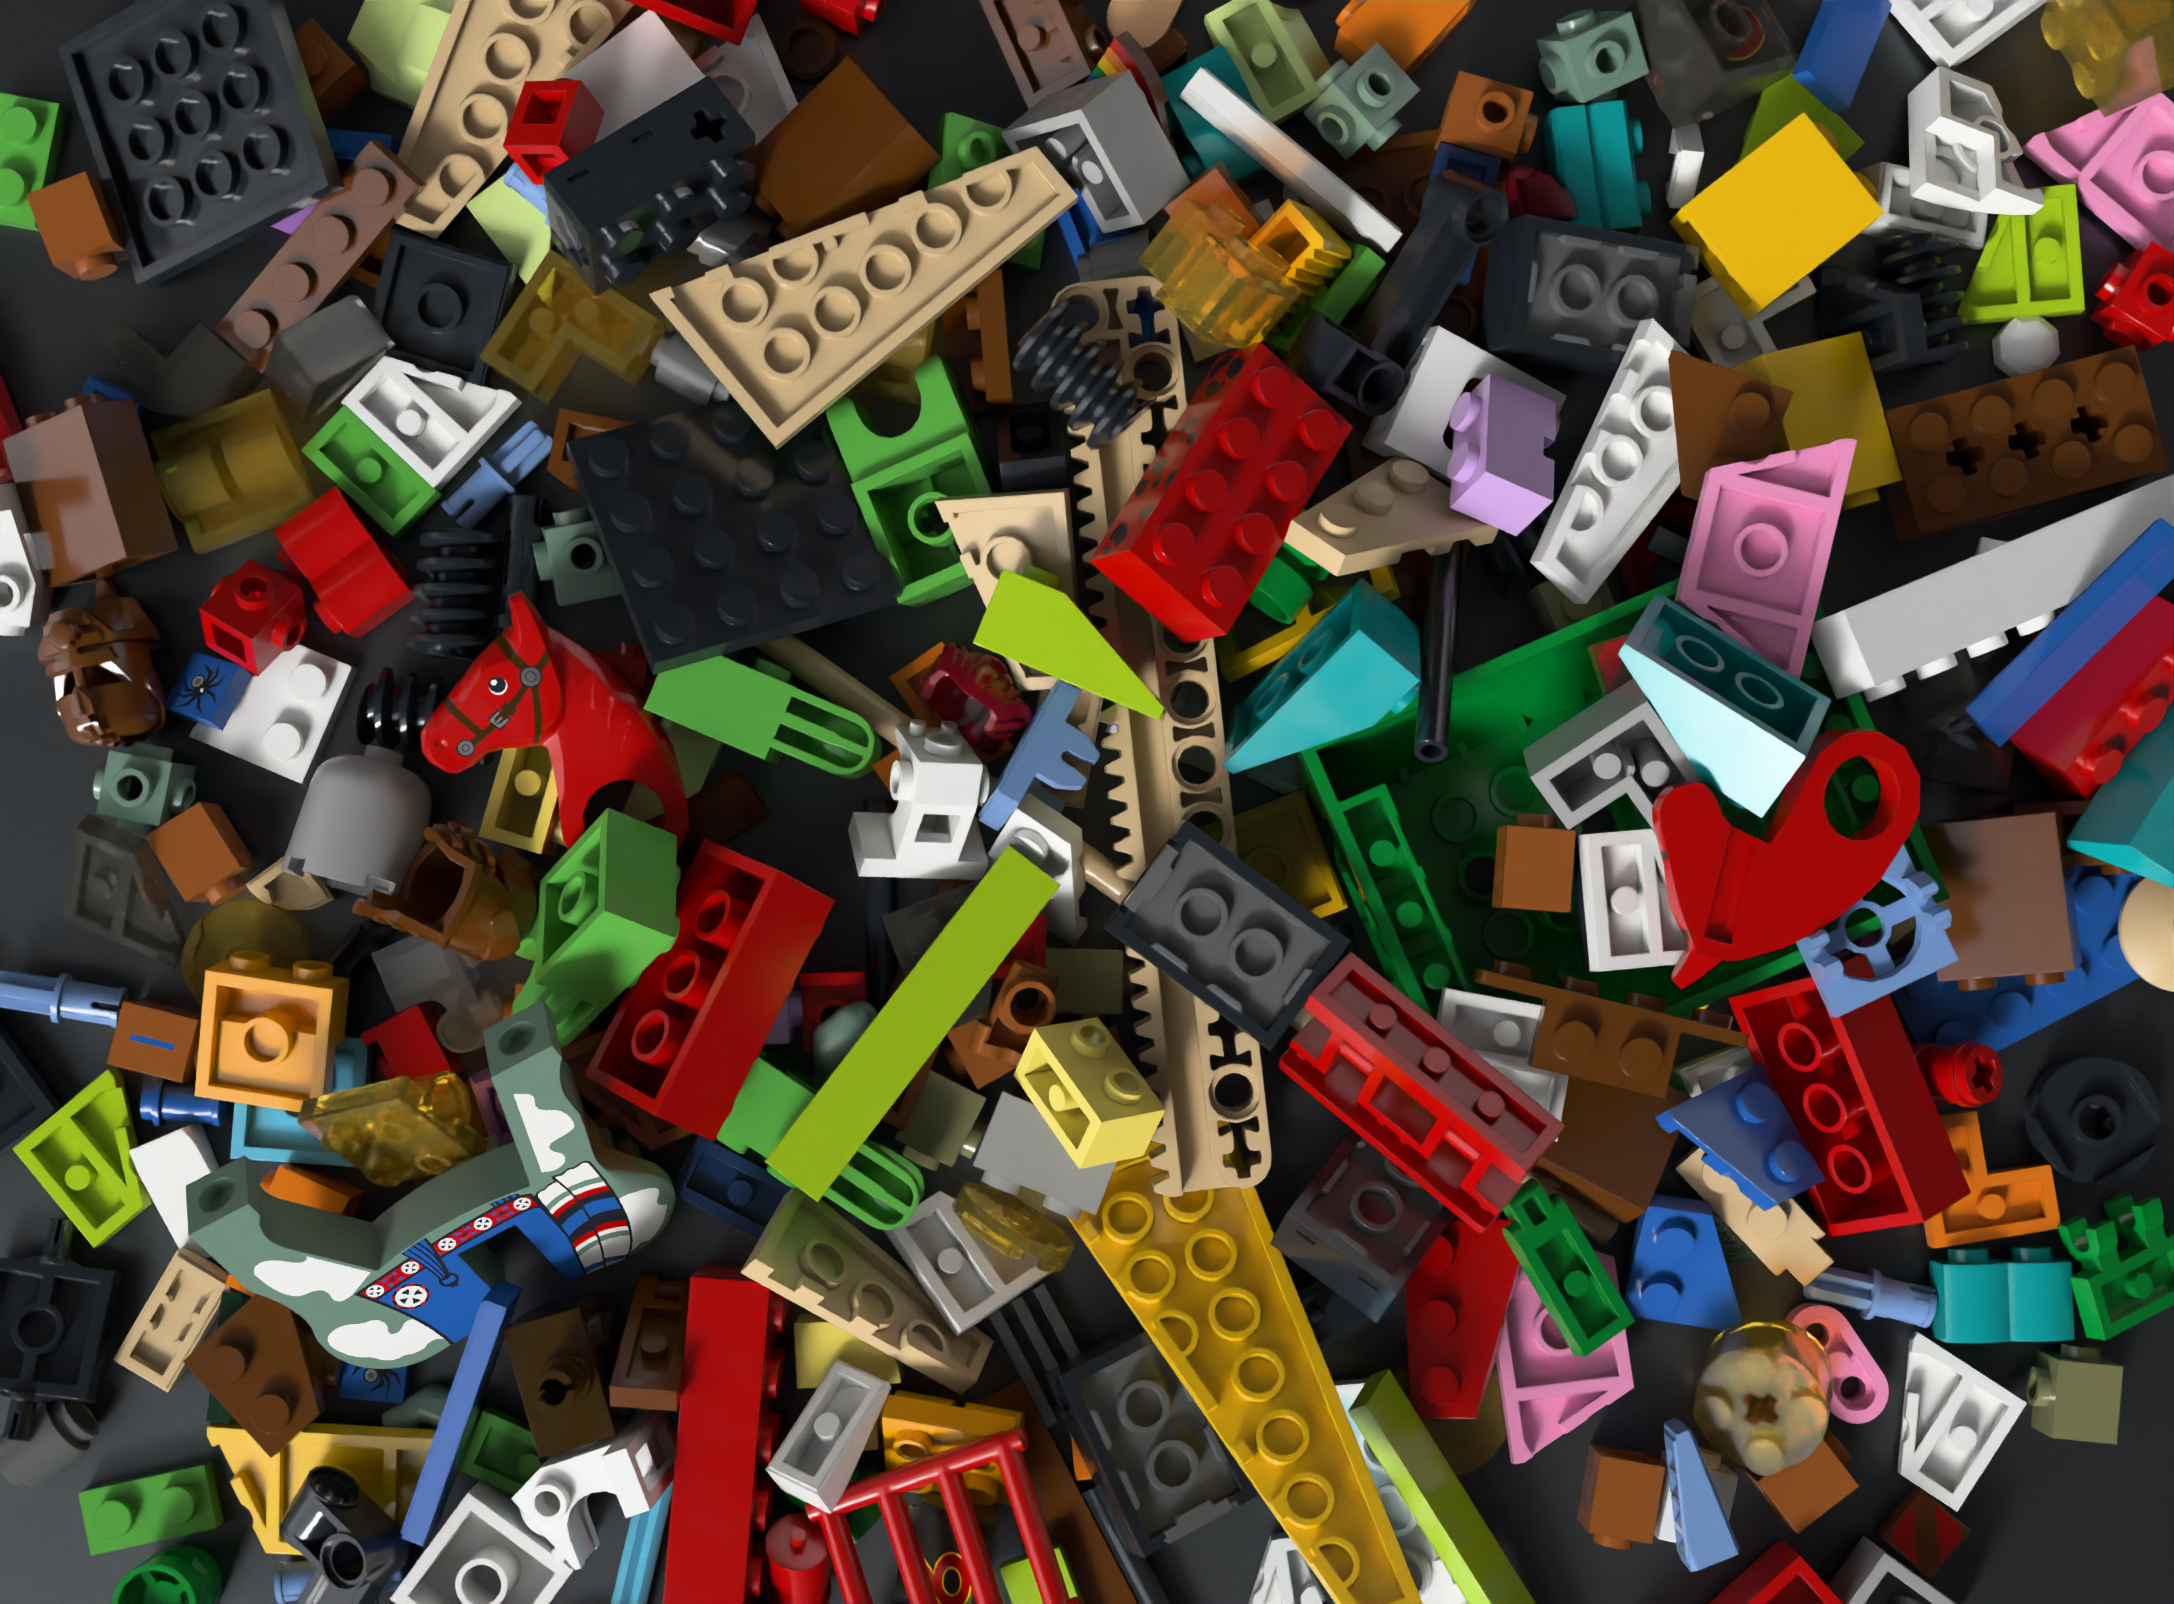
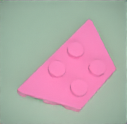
[2021,87,2174,254]
[1674,438,1857,680]
[1495,1216,1634,1464]

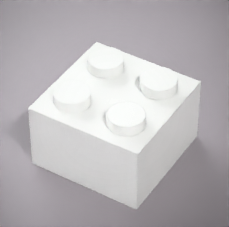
[390,1480,575,1604]

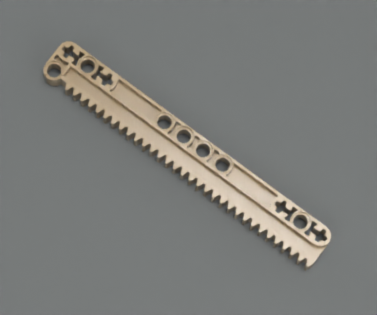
[1051,276,1272,1197]

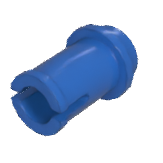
[140,1077,229,1127]

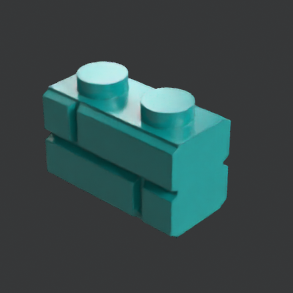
[1542,100,1651,235]

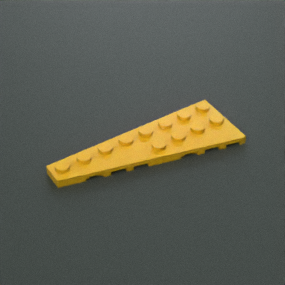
[1067,1120,1423,1604]

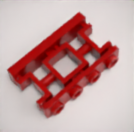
[1278,952,1565,1233]

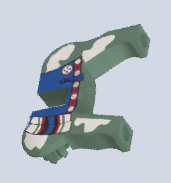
[186,999,676,1369]

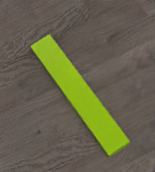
[764,845,1060,1202]
[1348,1369,1536,1604]

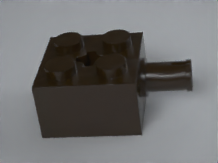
[502,1290,636,1458]

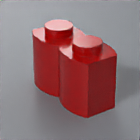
[274,486,416,638]

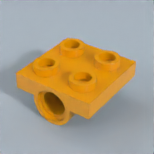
[882,1389,1025,1506]

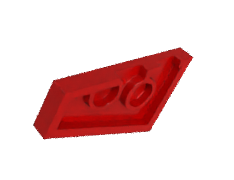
[1406,1220,1520,1419]

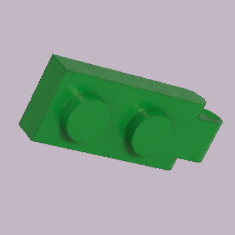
[1502,1178,1635,1357]

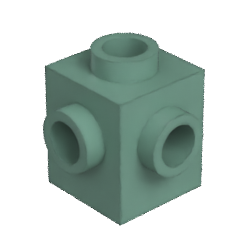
[1537,9,1649,106]
[1303,42,1420,160]
[532,506,621,606]
[93,742,196,836]

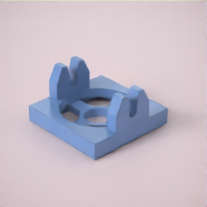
[978,680,1100,831]
[1795,844,1959,1018]

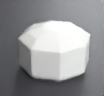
[1992,316,2060,378]

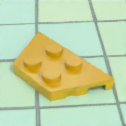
[207,1418,436,1555]

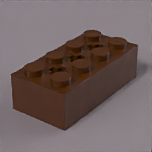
[1883,345,2169,544]

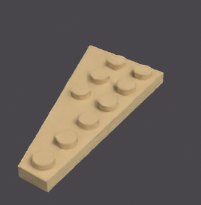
[396,0,634,239]
[649,146,1078,450]

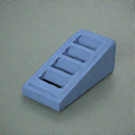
[1664,1418,1740,1572]

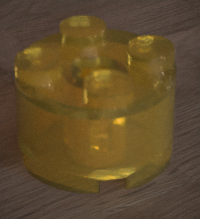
[1693,1319,1834,1476]

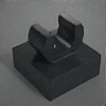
[1645,514,1691,587]

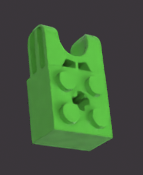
[826,354,1003,609]
[643,651,883,780]
[512,808,681,1048]
[716,1045,926,1230]

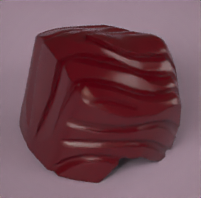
[920,642,1033,755]

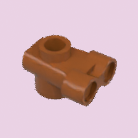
[968,959,1060,1066]

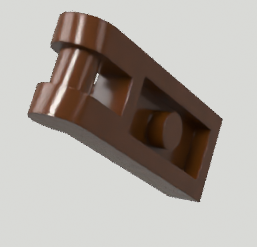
[610,1271,692,1411]

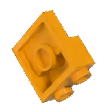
[195,951,350,1116]

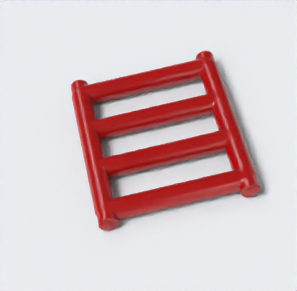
[805,1426,1082,1604]

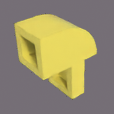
[794,1314,905,1451]

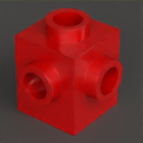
[2089,241,2174,352]
[199,558,307,676]

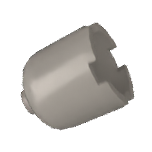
[281,745,432,897]

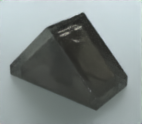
[263,294,395,425]

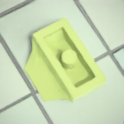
[347,0,456,110]
[1204,0,1331,126]

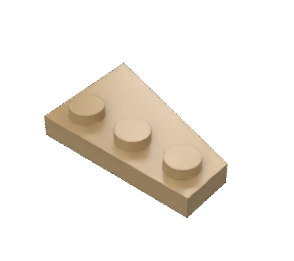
[1284,455,1499,576]
[935,488,1080,691]

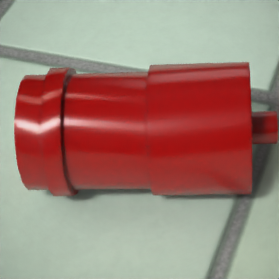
[1910,1042,2002,1107]
[766,1513,832,1604]

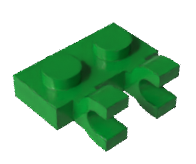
[2057,1193,2174,1341]

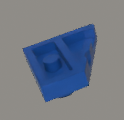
[1655,1064,1826,1211]
[1620,1193,1744,1334]

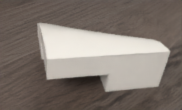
[1908,66,2044,215]

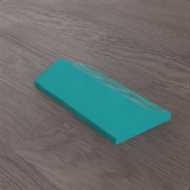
[2066,700,2174,888]

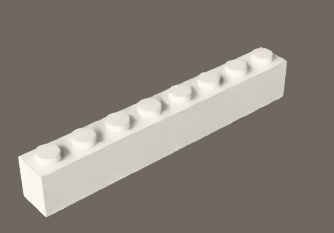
[1810,474,2174,702]

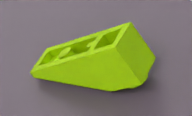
[973,563,1168,721]

